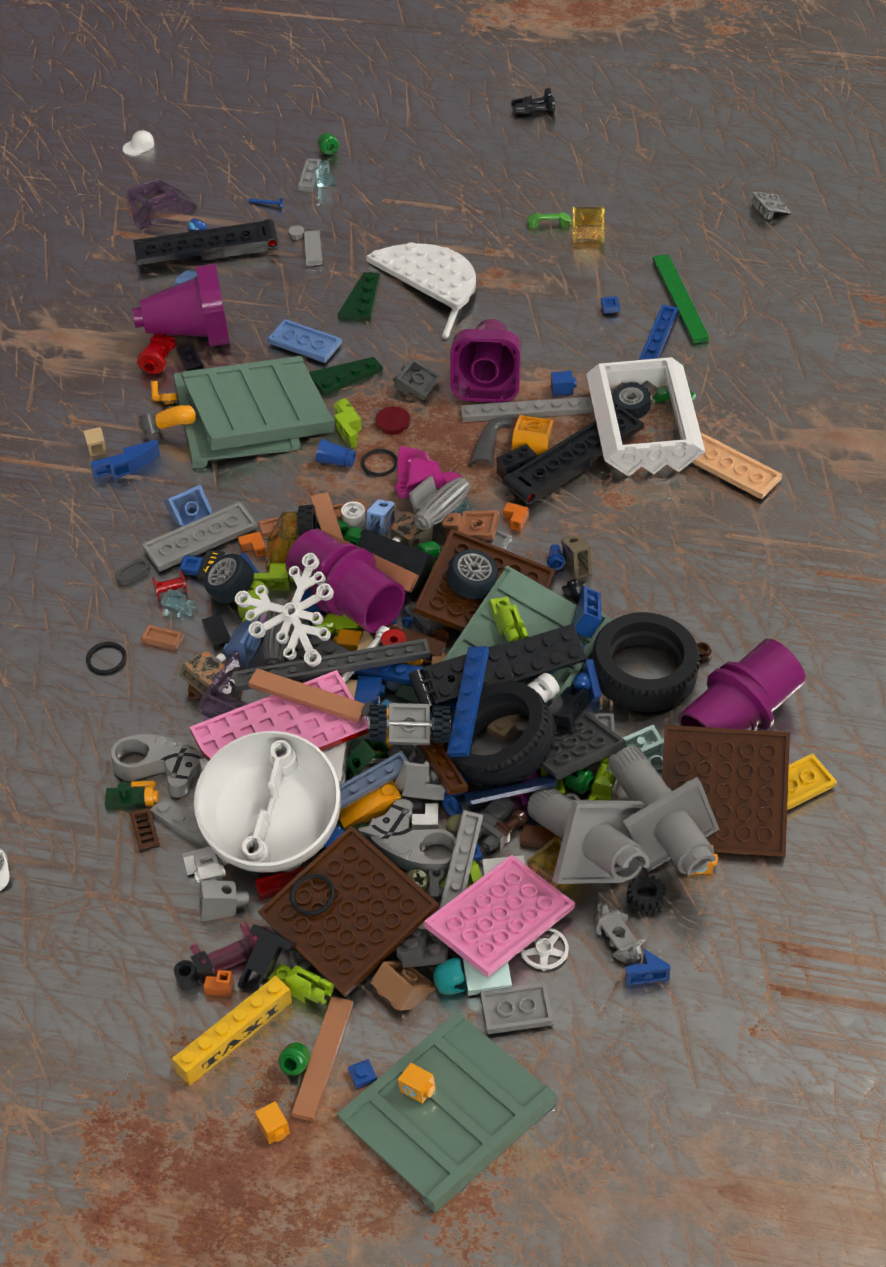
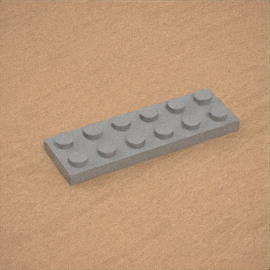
[142,502,257,572]

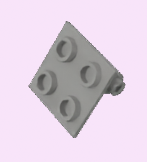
[751,192,791,220]

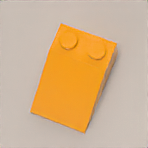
[511,415,554,456]
[339,780,401,830]

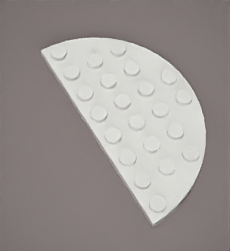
[366,242,476,311]

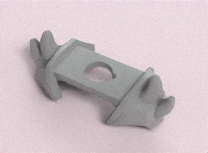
[595,902,646,966]

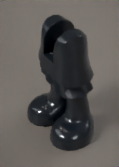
[511,88,556,115]

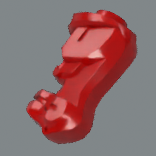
[137,334,176,374]

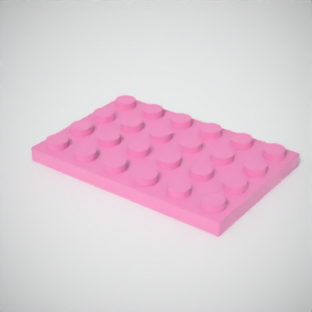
[424,855,575,978]

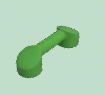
[527,212,571,228]

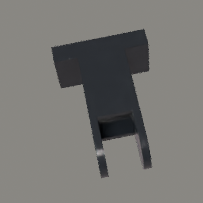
[549,687,590,734]
[238,924,297,991]

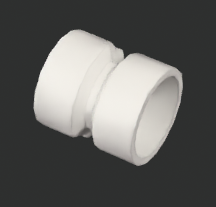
[341,501,366,530]
[527,673,560,703]

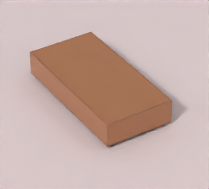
[141,624,184,651]

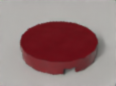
[375,406,410,435]

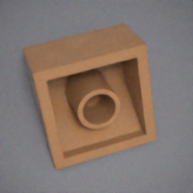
[370,960,436,1011]

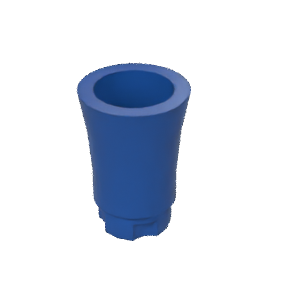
[316,439,356,468]

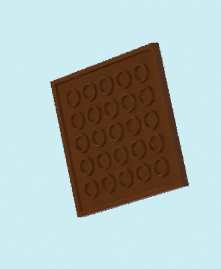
[413,529,555,632]
[662,725,790,858]
[258,826,439,997]

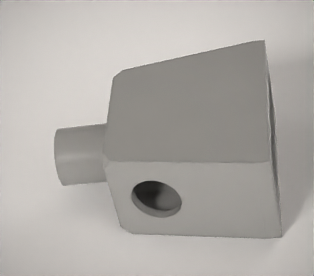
[199,880,249,921]

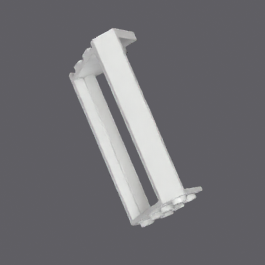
[586,357,705,477]

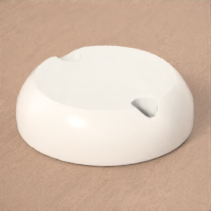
[194,731,341,873]

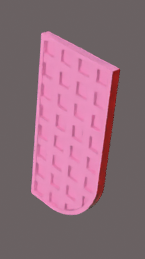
[190,670,369,761]

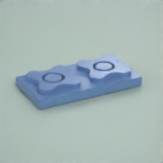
[267,319,342,363]

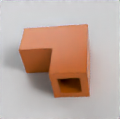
[503,502,529,531]
[238,531,267,558]
[204,970,235,997]

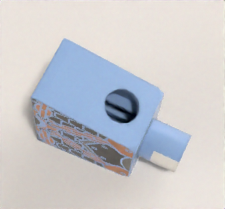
[366,499,396,537]

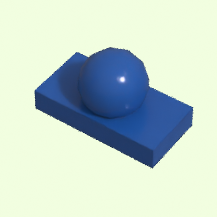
[573,659,602,703]

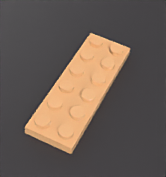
[692,432,782,499]

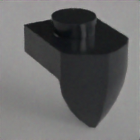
[562,579,587,604]

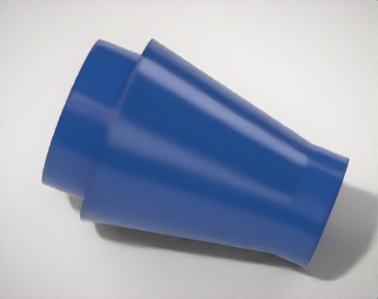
[547,544,565,570]

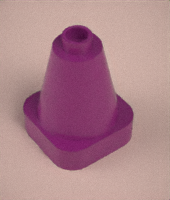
[132,263,230,347]
[450,319,522,403]

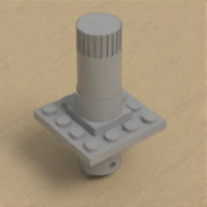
[609,746,720,876]
[527,787,649,884]

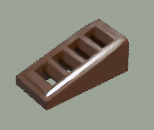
[130,807,160,851]

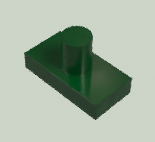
[104,782,146,809]

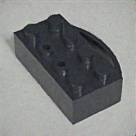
[357,529,436,594]

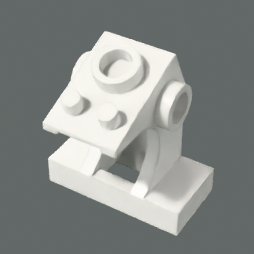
[182,846,228,884]

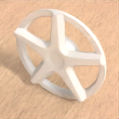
[520,928,569,971]

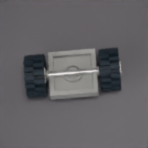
[368,703,451,745]

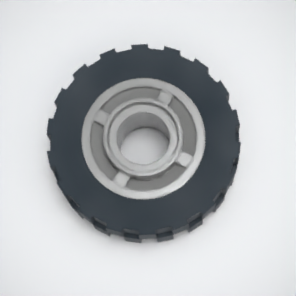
[612,382,651,418]

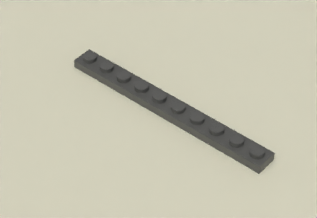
[233,638,431,692]

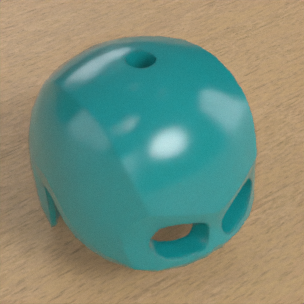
[433,958,466,995]

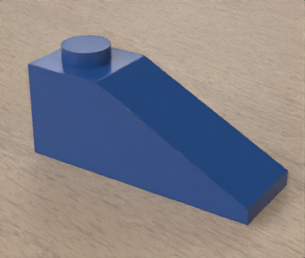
[573,586,602,639]
[354,675,386,720]

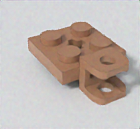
[442,510,500,541]

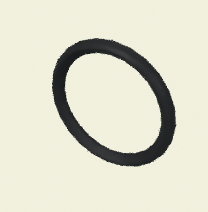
[361,449,398,476]
[86,642,126,674]
[290,874,335,916]

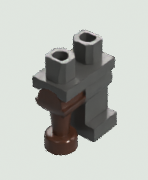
[478,797,528,853]

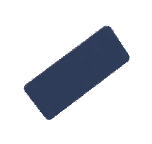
[464,775,557,805]

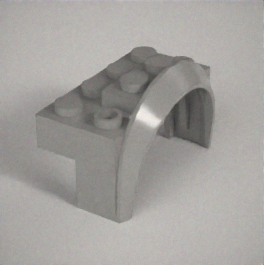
[393,733,445,801]

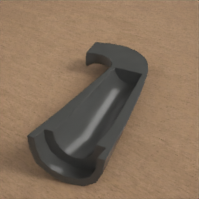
[469,418,514,468]

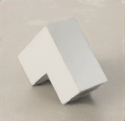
[412,803,439,830]

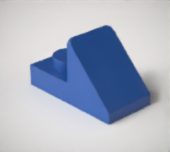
[625,949,671,985]

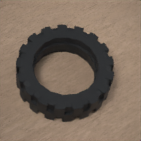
[297,505,318,537]

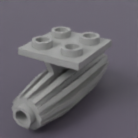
[409,476,470,530]
[263,598,310,666]

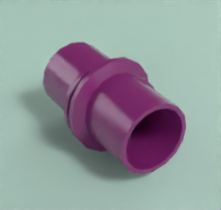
[286,529,405,633]
[678,638,806,730]

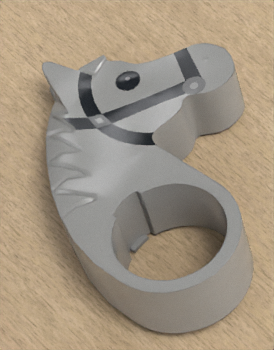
[111,734,205,798]
[358,799,456,876]

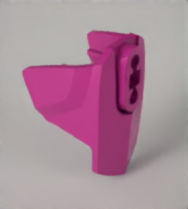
[394,446,463,498]

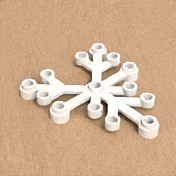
[235,553,334,667]

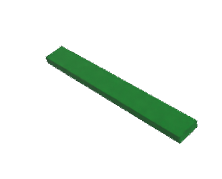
[653,254,709,344]

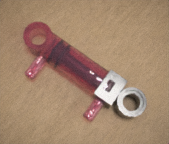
[174,922,273,990]

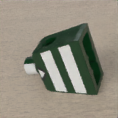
[346,739,389,780]

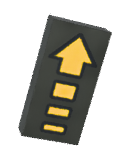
[197,549,225,581]

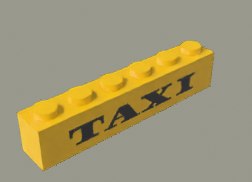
[172,975,292,1086]

